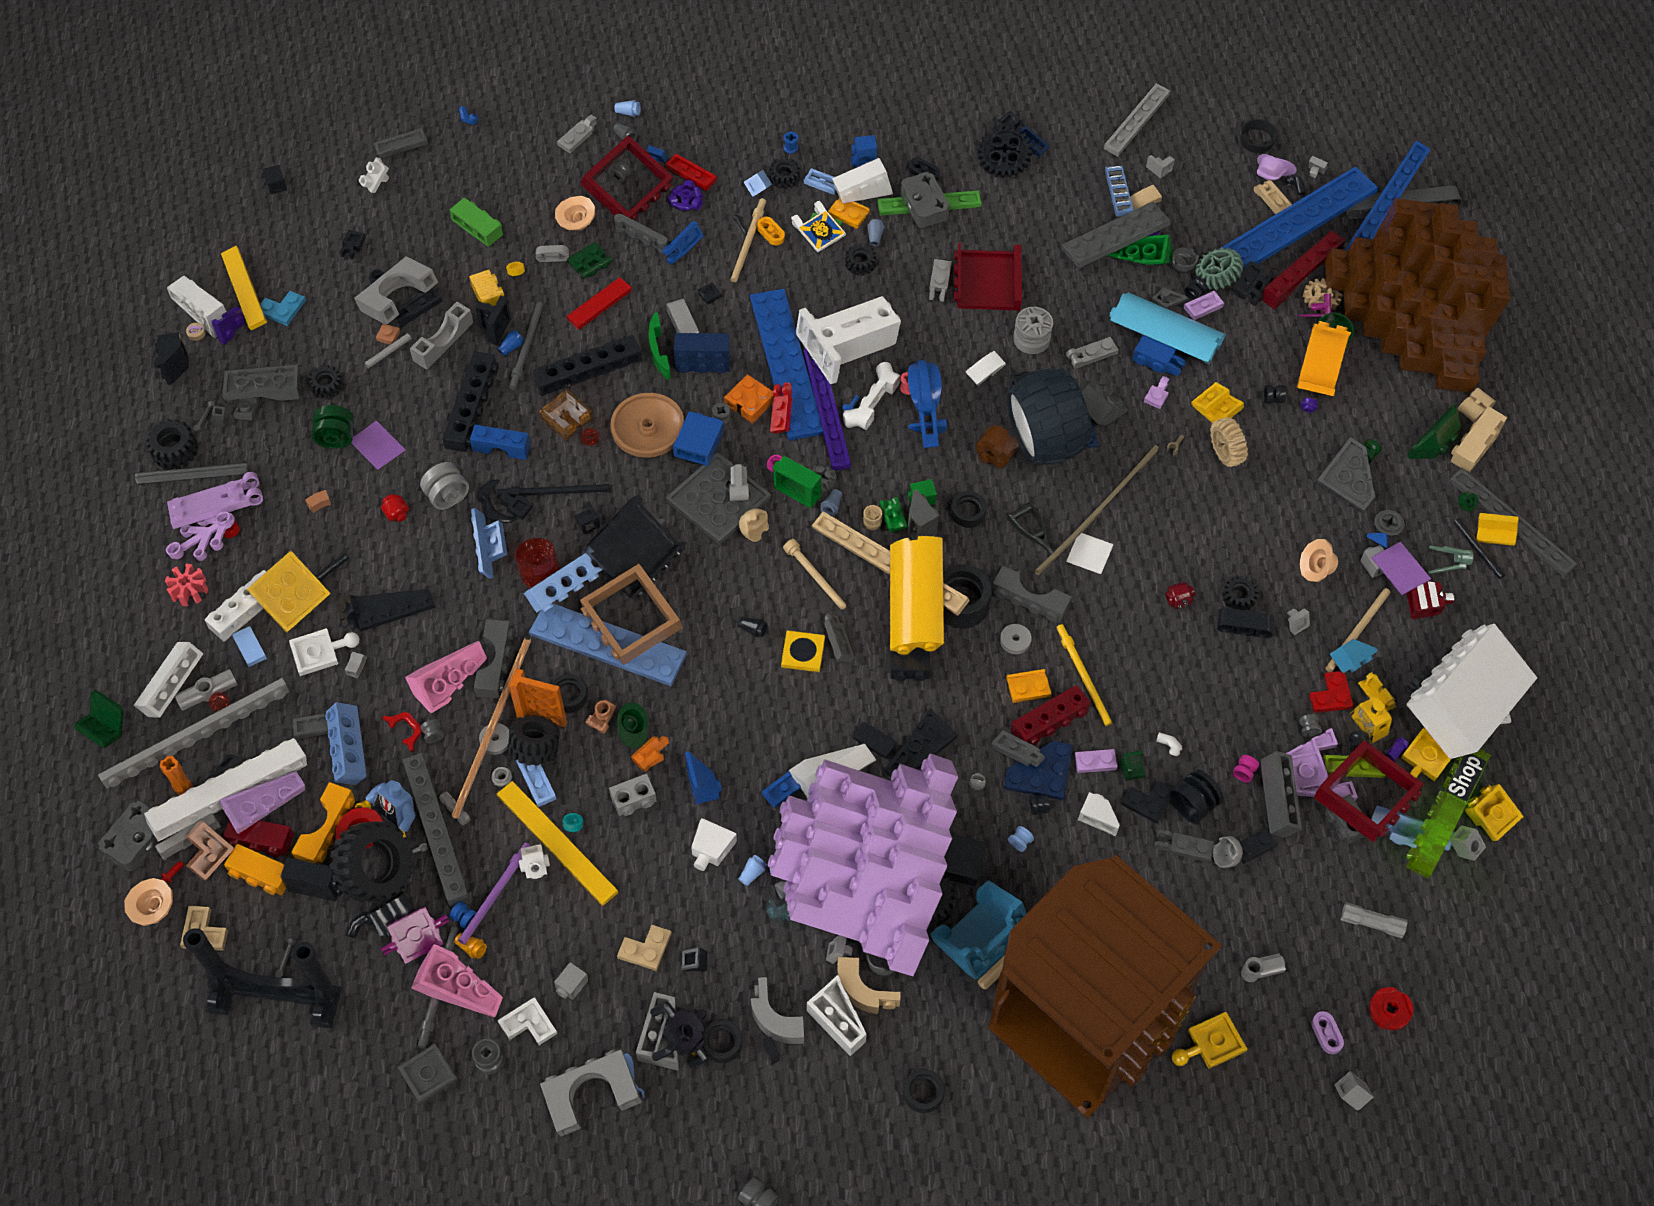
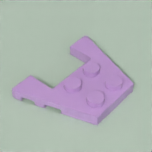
[1286,728,1358,801]

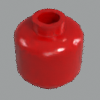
[381,494,410,522]

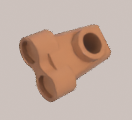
[585,700,616,734]

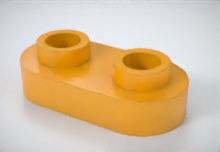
[757,217,785,246]

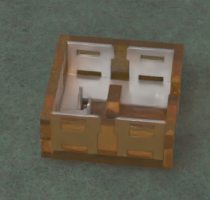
[540,389,593,440]

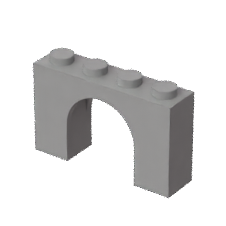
[354,256,438,325]
[540,1050,642,1136]

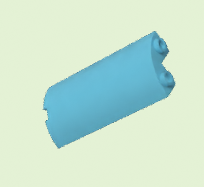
[1109,292,1226,364]

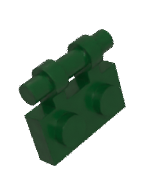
[567,242,613,279]

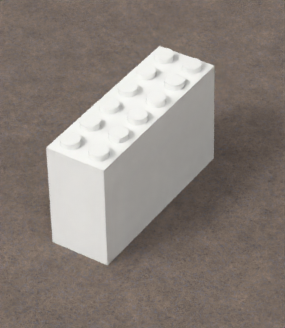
[1406,624,1537,759]

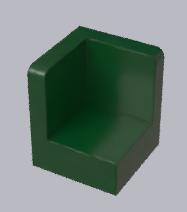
[1120,750,1146,781]

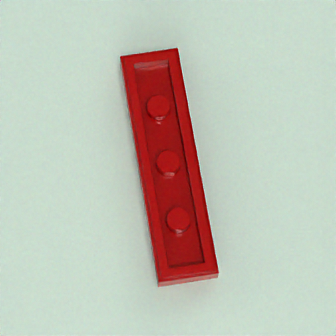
[567,277,632,330]

